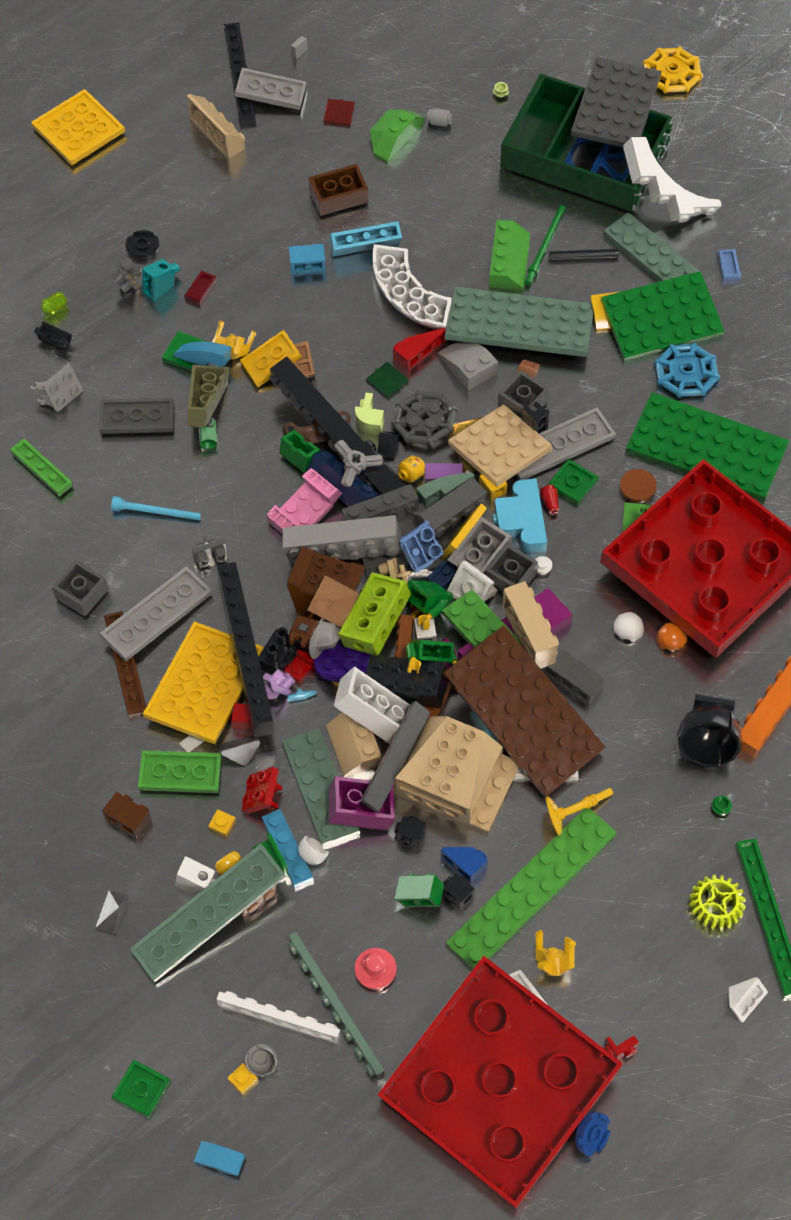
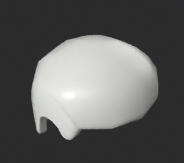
[613,612,644,642]
[298,836,329,865]

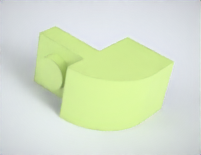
[355,393,384,435]

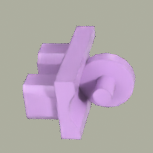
[263,669,296,699]

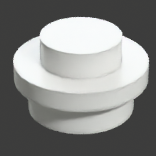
[535,556,552,575]

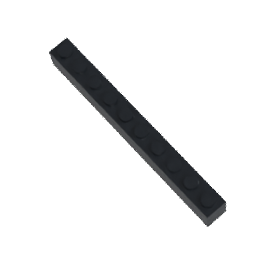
[269,356,404,496]
[217,562,274,737]

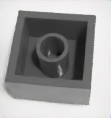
[497,370,549,419]
[485,543,538,592]
[52,560,109,617]

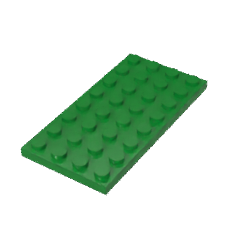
[625,392,789,501]

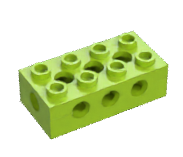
[338,572,411,656]

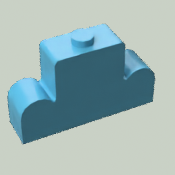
[492,478,547,553]

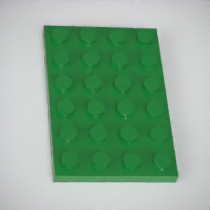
[601,271,725,361]

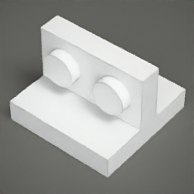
[447,561,498,602]

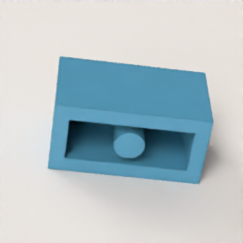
[289,244,326,274]

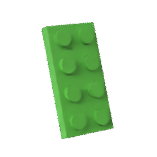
[442,589,522,648]
[138,750,222,793]

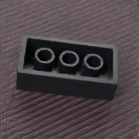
[365,656,448,708]

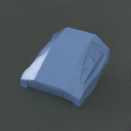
[398,520,444,573]

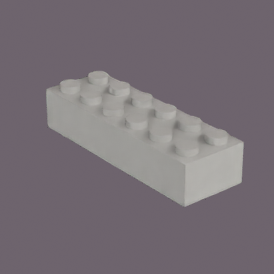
[283,515,402,565]

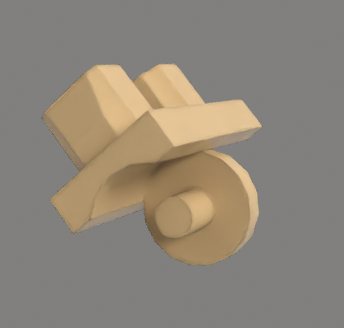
[379,558,412,583]

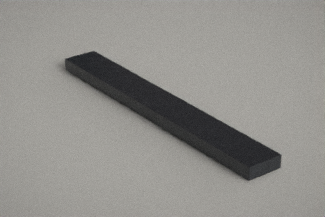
[223,22,256,126]

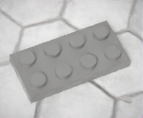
[235,68,307,110]

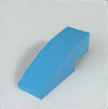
[174,342,231,367]

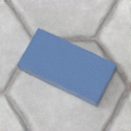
[717,249,741,282]

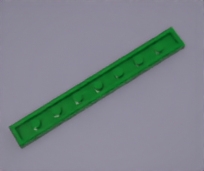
[736,838,791,998]

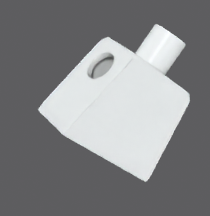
[175,856,215,894]

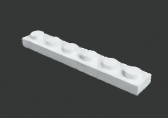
[217,991,341,1044]

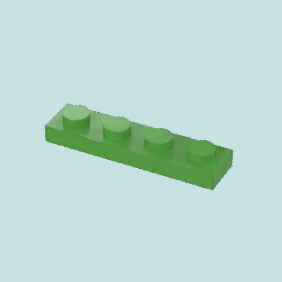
[10,439,73,497]

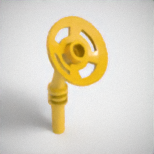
[546,788,613,836]

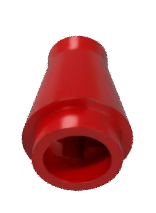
[539,485,560,514]

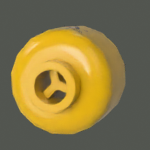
[398,456,425,483]

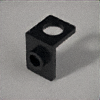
[377,431,400,460]

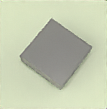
[291,36,307,59]

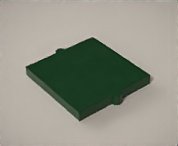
[366,362,409,399]

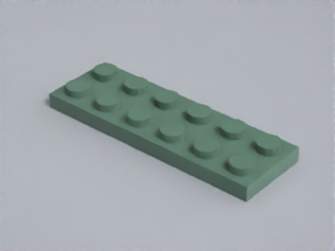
[603,212,699,282]
[282,728,360,847]

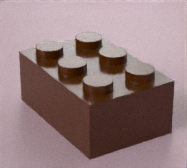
[308,164,369,216]

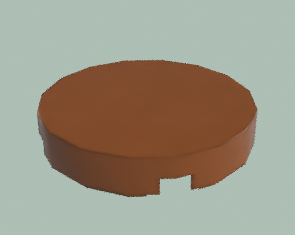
[620,469,657,504]

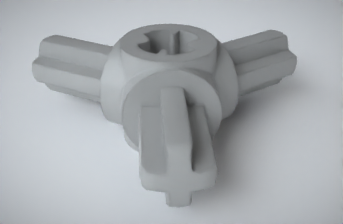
[334,440,383,487]

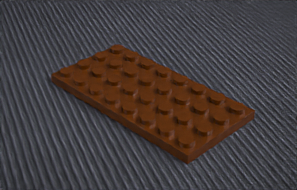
[443,625,606,798]

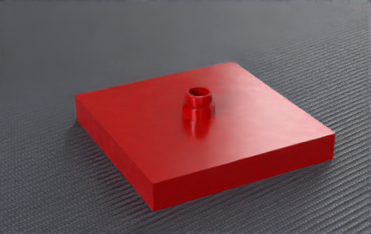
[600,459,791,658]
[377,956,623,1208]

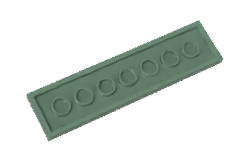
[130,844,287,982]

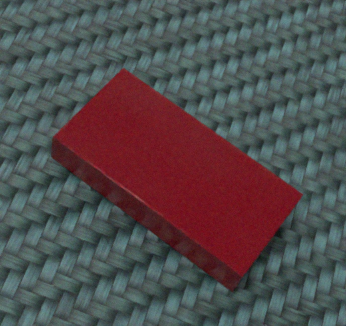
[184,270,217,305]

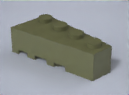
[187,365,229,428]

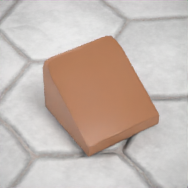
[517,360,540,379]

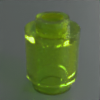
[40,292,68,316]

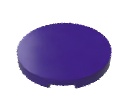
[313,639,372,682]

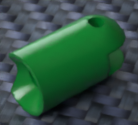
[199,418,217,449]

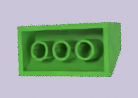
[489,219,530,291]

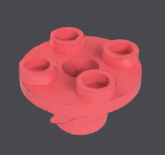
[355,948,396,991]

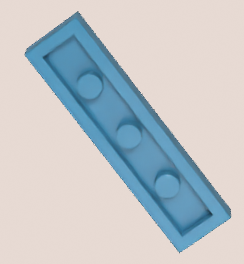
[262,809,313,888]

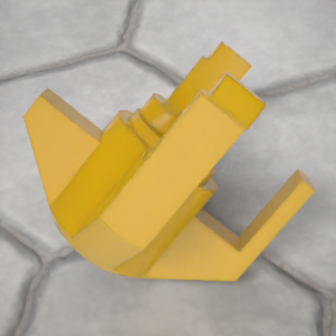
[212,320,256,360]
[535,930,576,976]

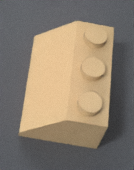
[326,712,382,777]

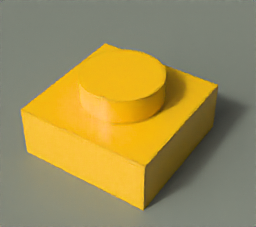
[208,809,236,837]
[227,1063,258,1095]

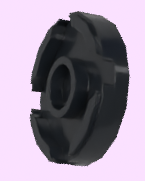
[125,230,160,261]

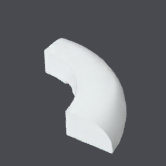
[373,244,452,330]

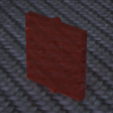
[323,99,355,126]

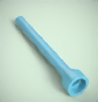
[111,496,201,521]

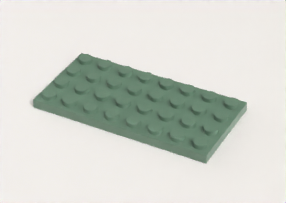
[445,287,594,357]

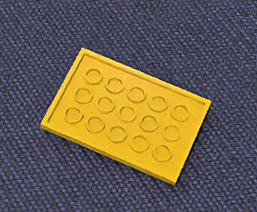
[143,621,264,744]

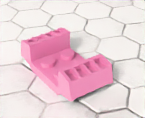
[267,468,342,535]

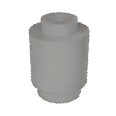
[427,108,452,127]

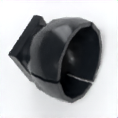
[677,694,743,767]

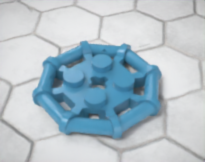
[654,342,720,398]

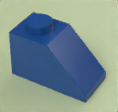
[441,847,488,883]

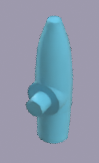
[287,689,317,702]

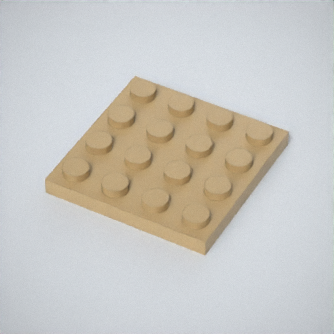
[448,404,552,487]

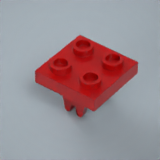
[241,767,282,814]

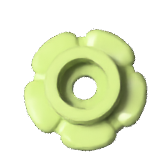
[493,82,509,98]

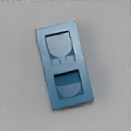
[194,1141,245,1177]

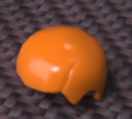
[656,623,687,652]

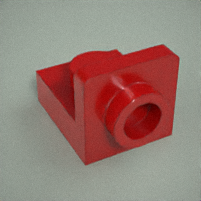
[284,649,314,684]

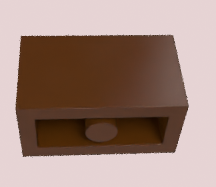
[102,792,151,838]

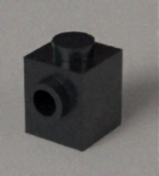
[394,816,426,848]
[442,873,475,910]

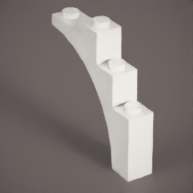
[623,137,721,223]

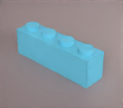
[329,221,402,257]

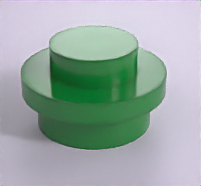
[711,796,732,815]

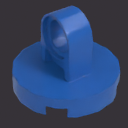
[575,1111,610,1156]

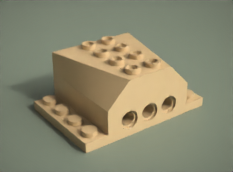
[393,716,519,834]

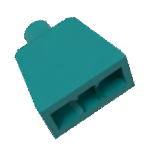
[142,259,180,302]

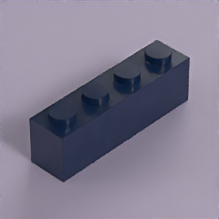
[306,451,378,507]

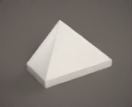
[729,977,768,1023]

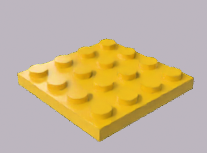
[31,89,125,165]

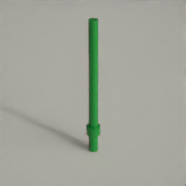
[524,205,566,285]

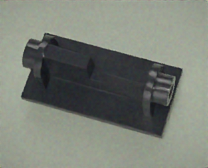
[34,321,73,351]

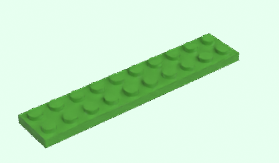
[446,808,617,970]

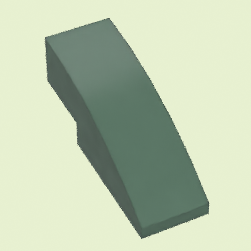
[416,473,475,508]

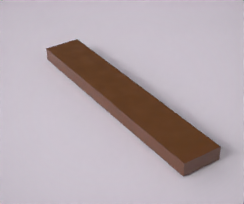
[104,611,146,718]

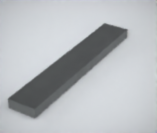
[360,701,431,812]

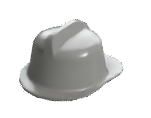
[309,618,341,659]

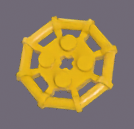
[642,46,703,94]

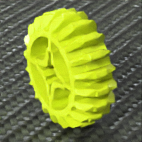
[689,874,746,930]

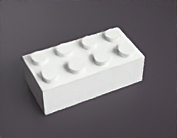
[334,667,410,744]

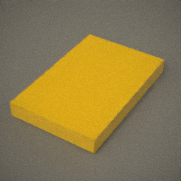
[240,330,302,387]
[440,503,487,559]

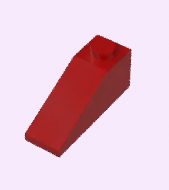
[393,328,446,371]

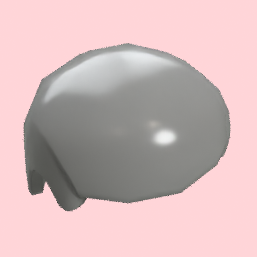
[245,1044,278,1077]

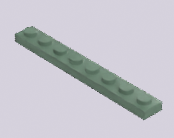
[288,932,385,1081]

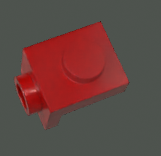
[604,1035,639,1060]

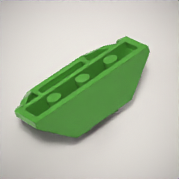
[370,109,425,162]

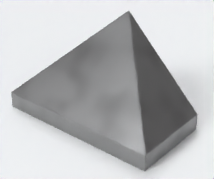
[218,735,260,767]
[95,891,129,934]

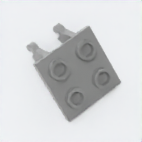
[30,363,83,413]

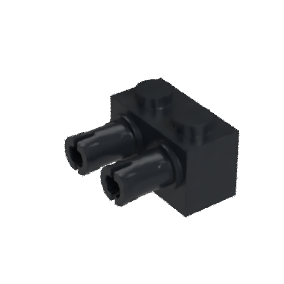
[258,627,298,674]

